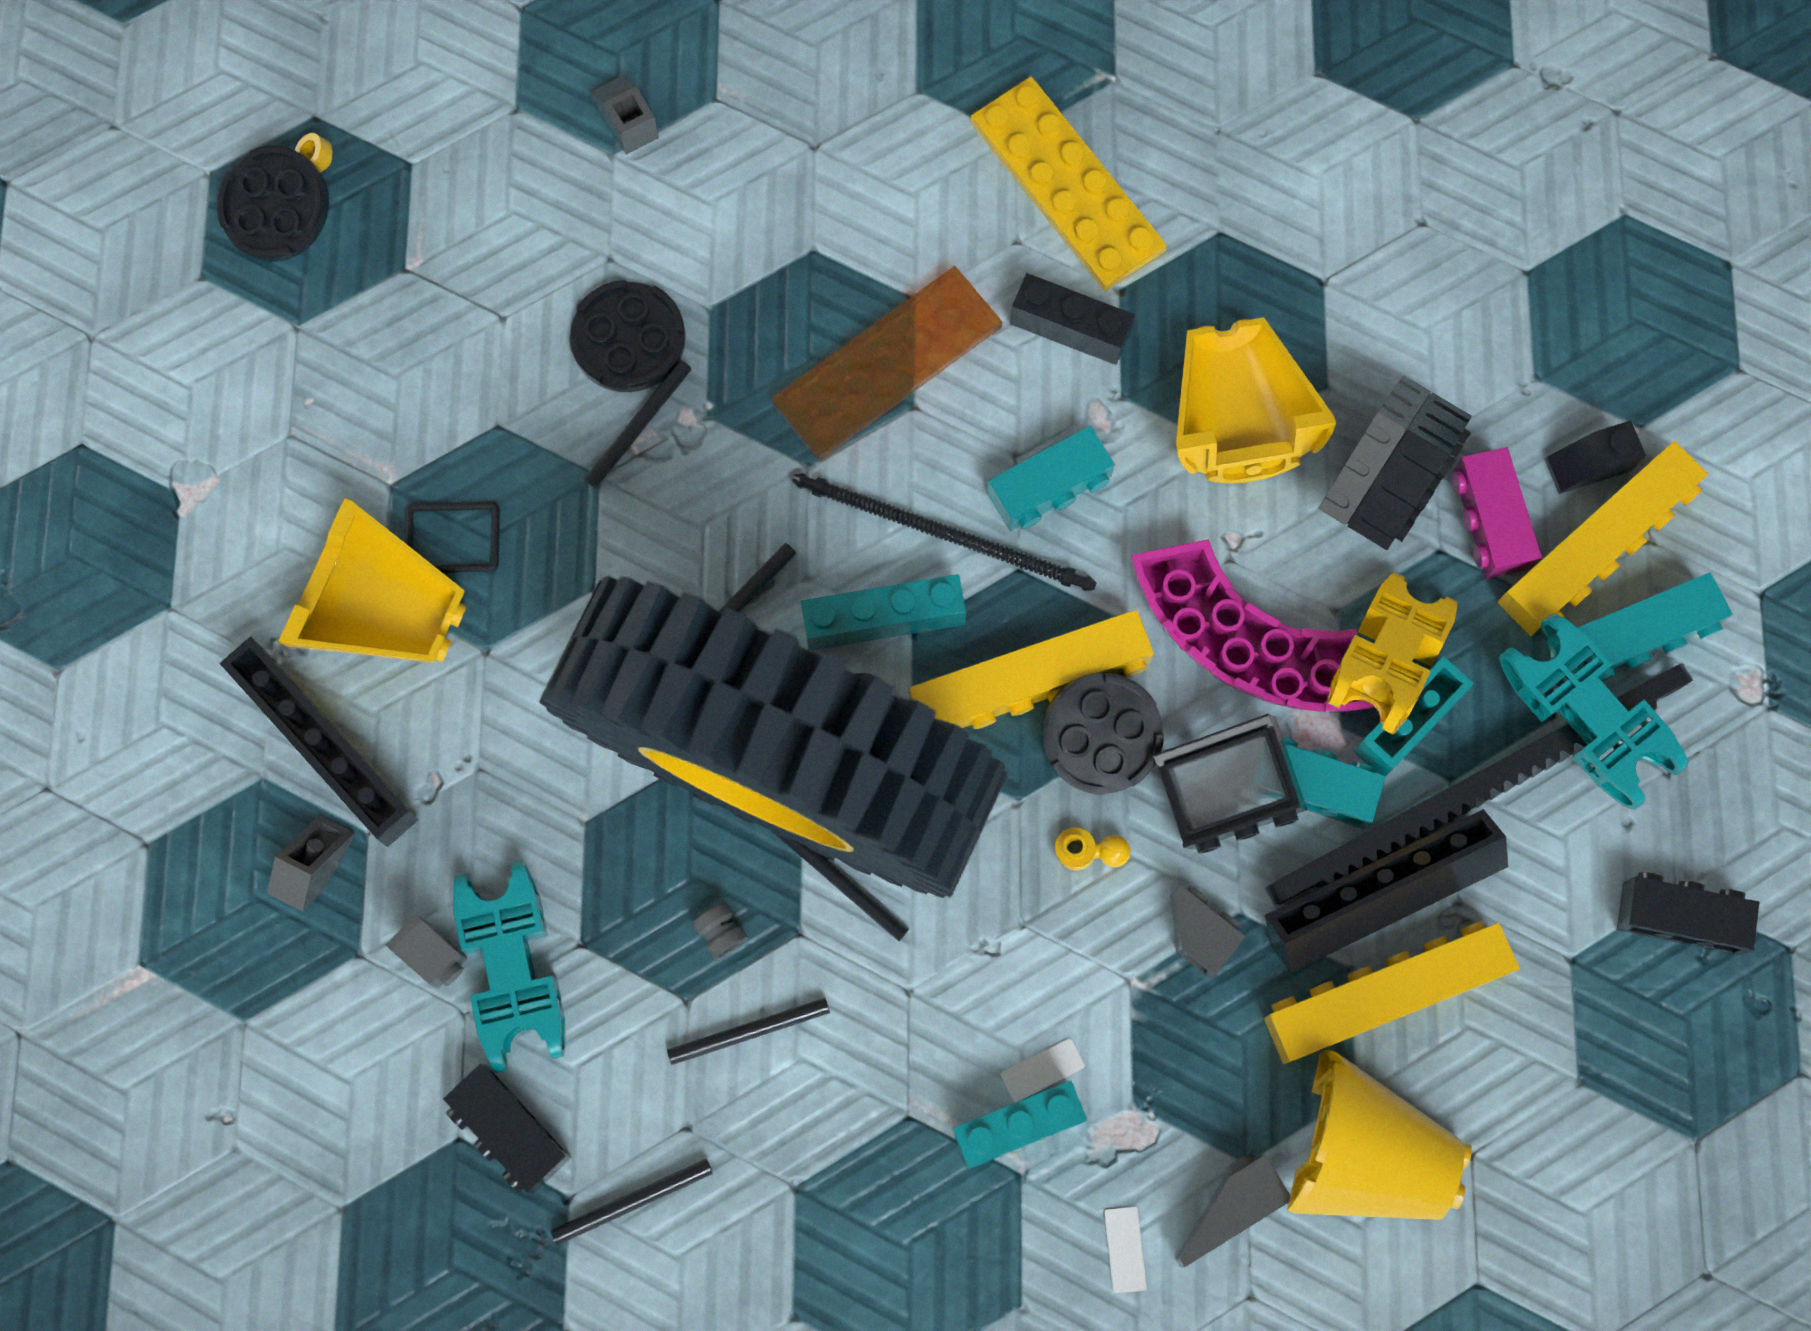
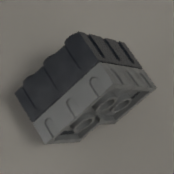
[1318,375,1472,550]

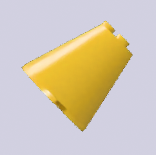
[1176,317,1336,483]
[278,498,467,663]
[1287,1050,1472,1220]

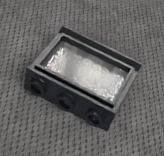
[1153,714,1308,854]

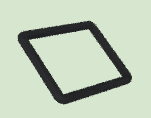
[405,502,500,573]

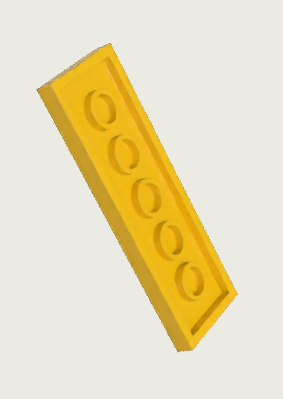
[970,76,1167,293]

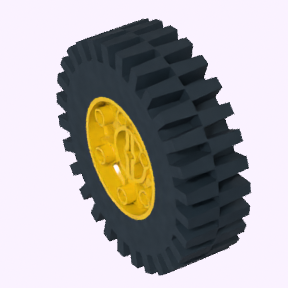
[539,576,1008,898]

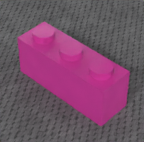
[1451,447,1542,579]

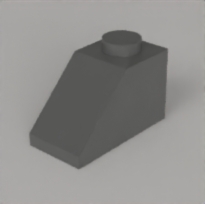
[267,815,355,912]
[386,914,467,989]

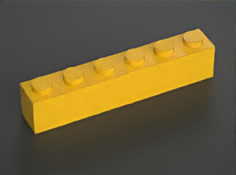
[1497,440,1708,636]
[909,609,1154,729]
[1264,920,1520,1065]

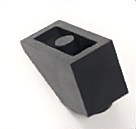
[1545,420,1646,494]

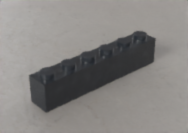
[219,636,419,847]
[1265,809,1509,973]

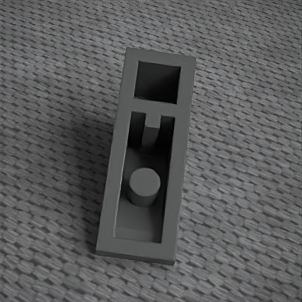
[1175,1152,1290,1268]

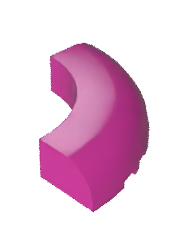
[1130,539,1375,712]

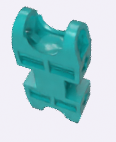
[1499,614,1688,809]
[453,860,565,1073]

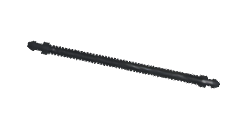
[792,473,1097,591]

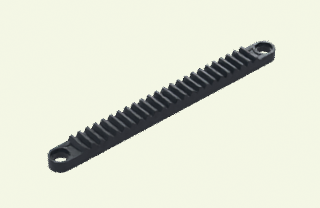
[1265,663,1693,907]

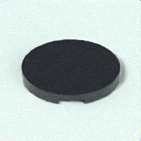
[217,145,329,262]
[569,280,686,392]
[1042,672,1164,795]

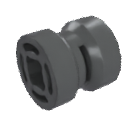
[692,902,748,960]

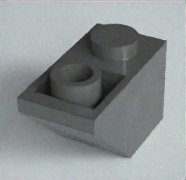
[590,75,659,155]
[1170,884,1246,980]

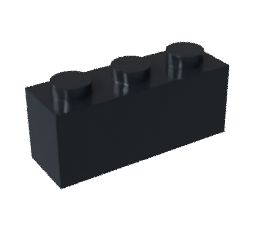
[1010,273,1135,366]
[1617,872,1760,955]
[443,1063,572,1193]

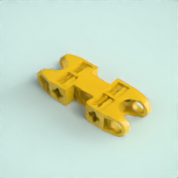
[1328,572,1458,734]

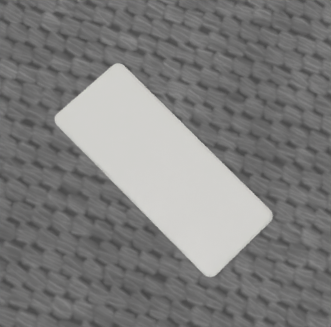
[1001,1038,1085,1102]
[1104,1207,1147,1293]

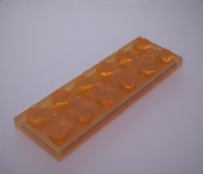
[772,266,1003,461]

